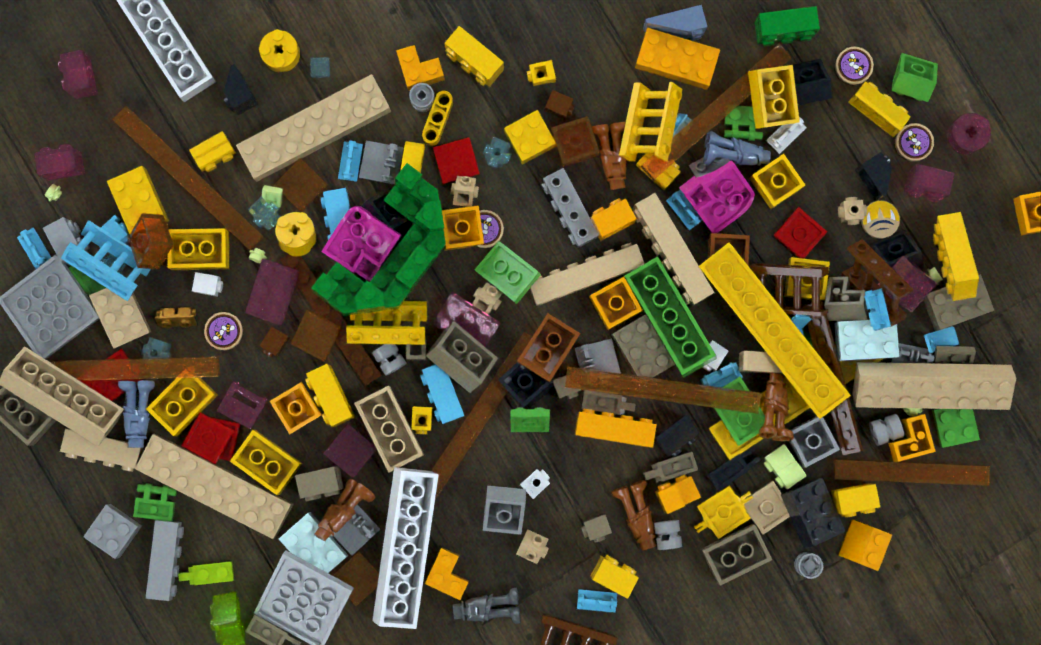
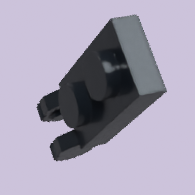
[707,447,761,491]

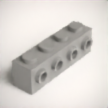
[542,168,599,248]
[146,520,184,601]

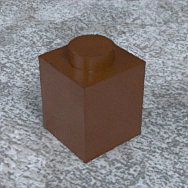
[545,90,575,120]
[260,326,290,358]

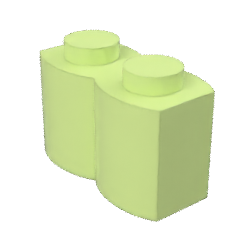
[764,444,807,489]

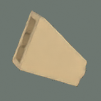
[738,351,783,374]

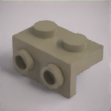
[932,346,976,364]

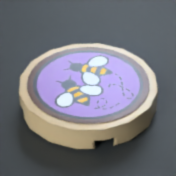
[835,46,874,85]
[895,124,934,162]
[477,210,504,248]
[204,312,243,350]

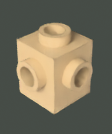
[451,176,479,207]
[838,197,867,225]
[471,283,502,317]
[516,529,549,564]

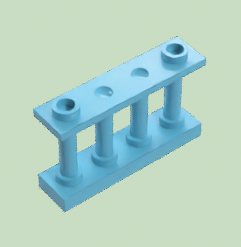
[61,220,154,301]

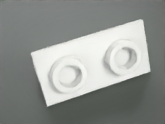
[766,117,807,154]

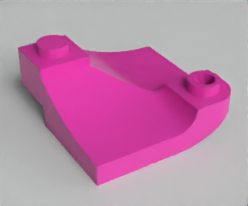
[679,160,755,233]
[321,206,401,282]

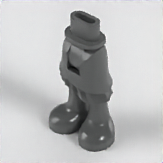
[453,587,521,624]

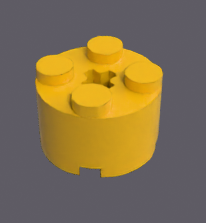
[259,29,300,72]
[275,212,316,257]

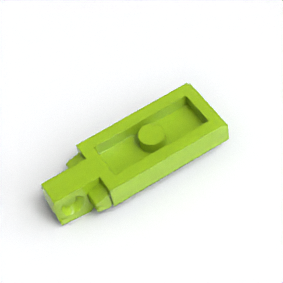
[178,561,234,585]

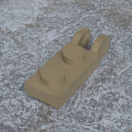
[245,614,301,645]

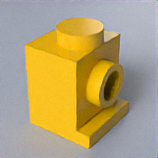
[526,60,556,86]
[411,407,433,434]

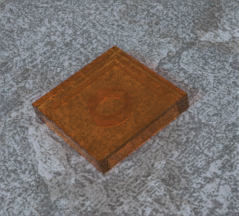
[274,158,328,212]
[291,309,341,362]
[333,551,379,606]

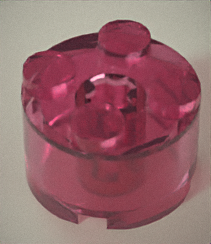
[947,113,991,155]

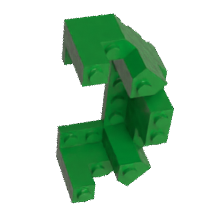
[311,163,446,316]

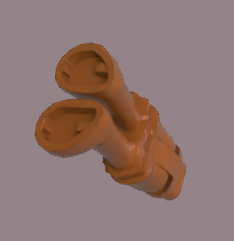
[592,122,627,190]
[759,373,794,441]
[314,479,375,541]
[611,480,656,551]

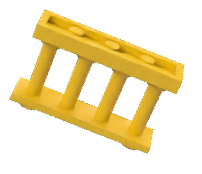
[619,82,682,162]
[346,301,427,345]

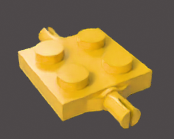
[694,485,754,539]

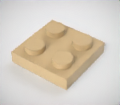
[745,481,790,535]

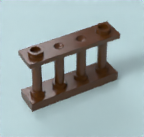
[841,239,914,327]
[749,263,829,319]
[540,614,618,645]

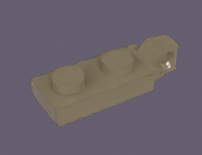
[581,390,636,415]
[643,452,698,482]

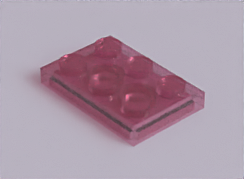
[245,259,300,325]
[433,292,501,348]

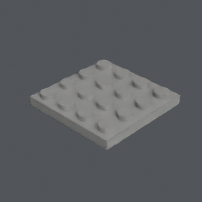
[0,254,100,360]
[254,550,354,645]

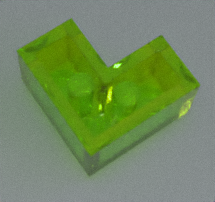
[210,591,246,645]

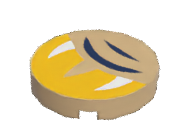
[861,200,900,239]

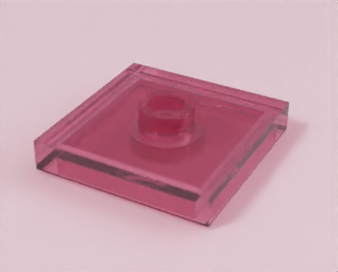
[323,424,377,478]

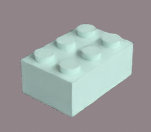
[834,320,899,361]
[279,512,348,573]

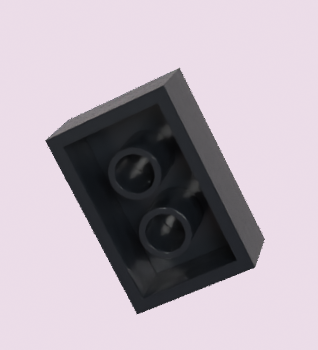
[781,478,845,548]

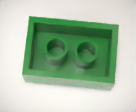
[755,6,820,46]

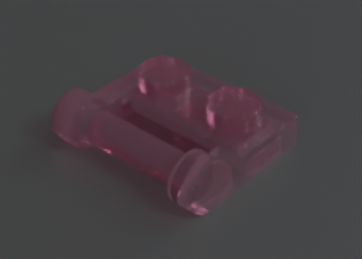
[217,381,268,429]

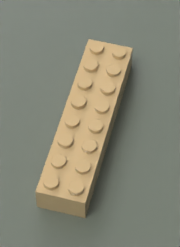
[236,74,391,182]
[852,362,1016,410]
[135,434,293,539]

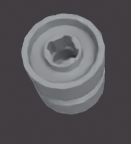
[409,83,435,112]
[372,344,407,376]
[869,414,904,446]
[654,520,683,550]
[794,552,823,579]

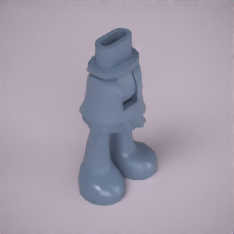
[703,131,771,166]
[118,381,155,448]

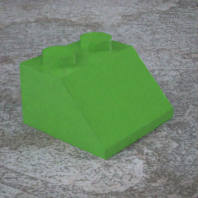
[892,53,938,102]

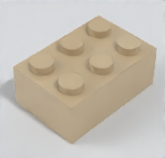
[89,288,151,348]

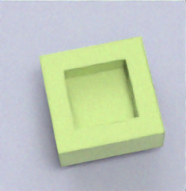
[262,185,283,208]

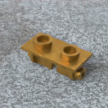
[155,307,197,328]

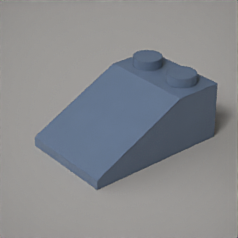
[643,5,707,41]

